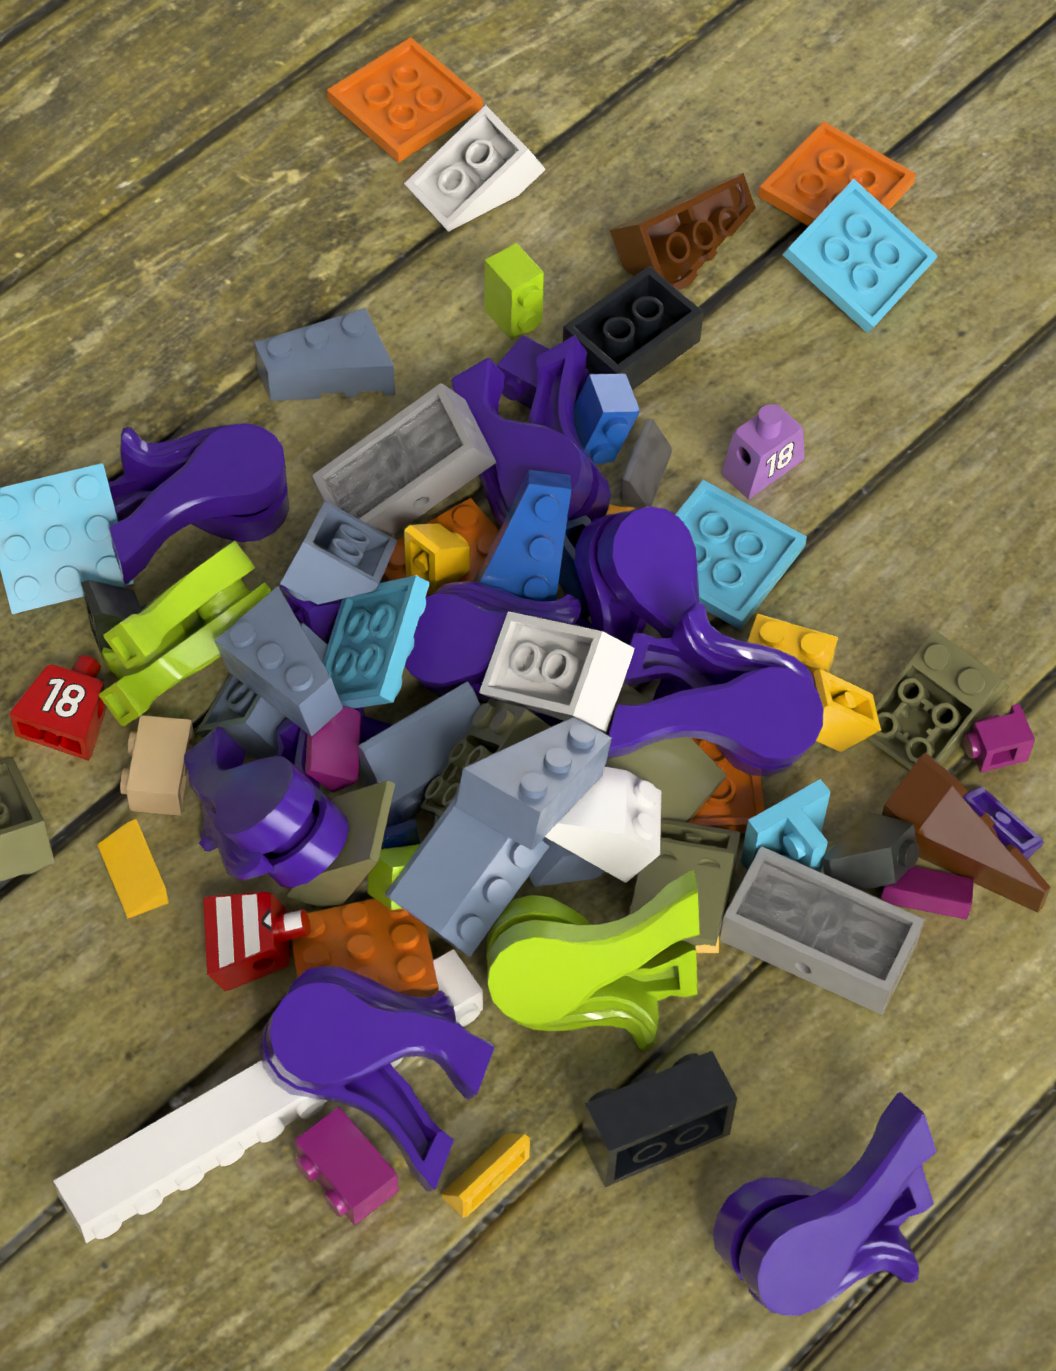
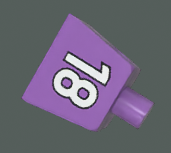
[721,404,804,500]

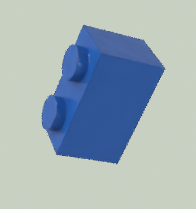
[574,374,640,464]

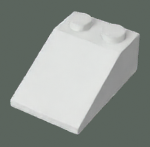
[404,105,546,231]
[479,611,635,732]
[545,767,661,883]

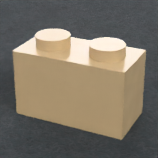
[120,715,195,816]

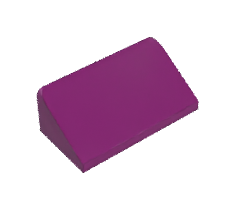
[305,706,361,793]
[881,867,974,920]

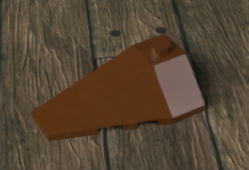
[610,173,756,290]
[882,752,1051,912]

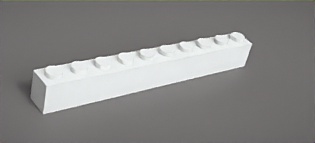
[53,949,483,1243]

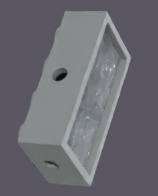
[312,383,496,537]
[720,846,925,1015]

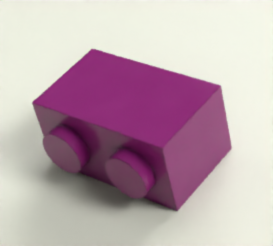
[294,1107,399,1225]

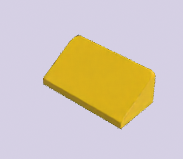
[97,819,169,919]
[441,1133,530,1218]

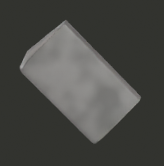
[620,418,672,508]

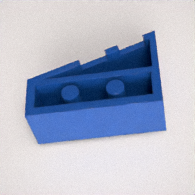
[473,470,572,602]

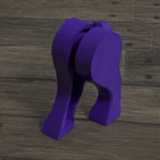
[451,335,611,526]
[108,423,290,585]
[574,506,700,700]
[405,581,581,727]
[606,603,824,777]
[184,718,349,888]
[259,966,495,1192]
[713,1092,937,1315]

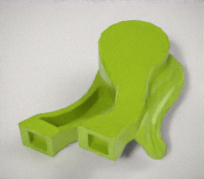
[98,540,272,726]
[486,870,699,1050]

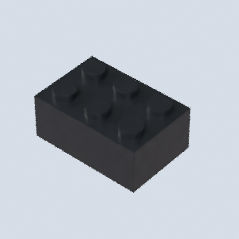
[562,266,703,390]
[582,1051,737,1188]

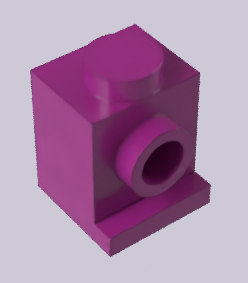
[963,704,1035,773]

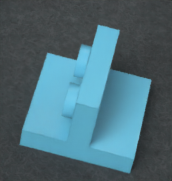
[741,779,830,873]

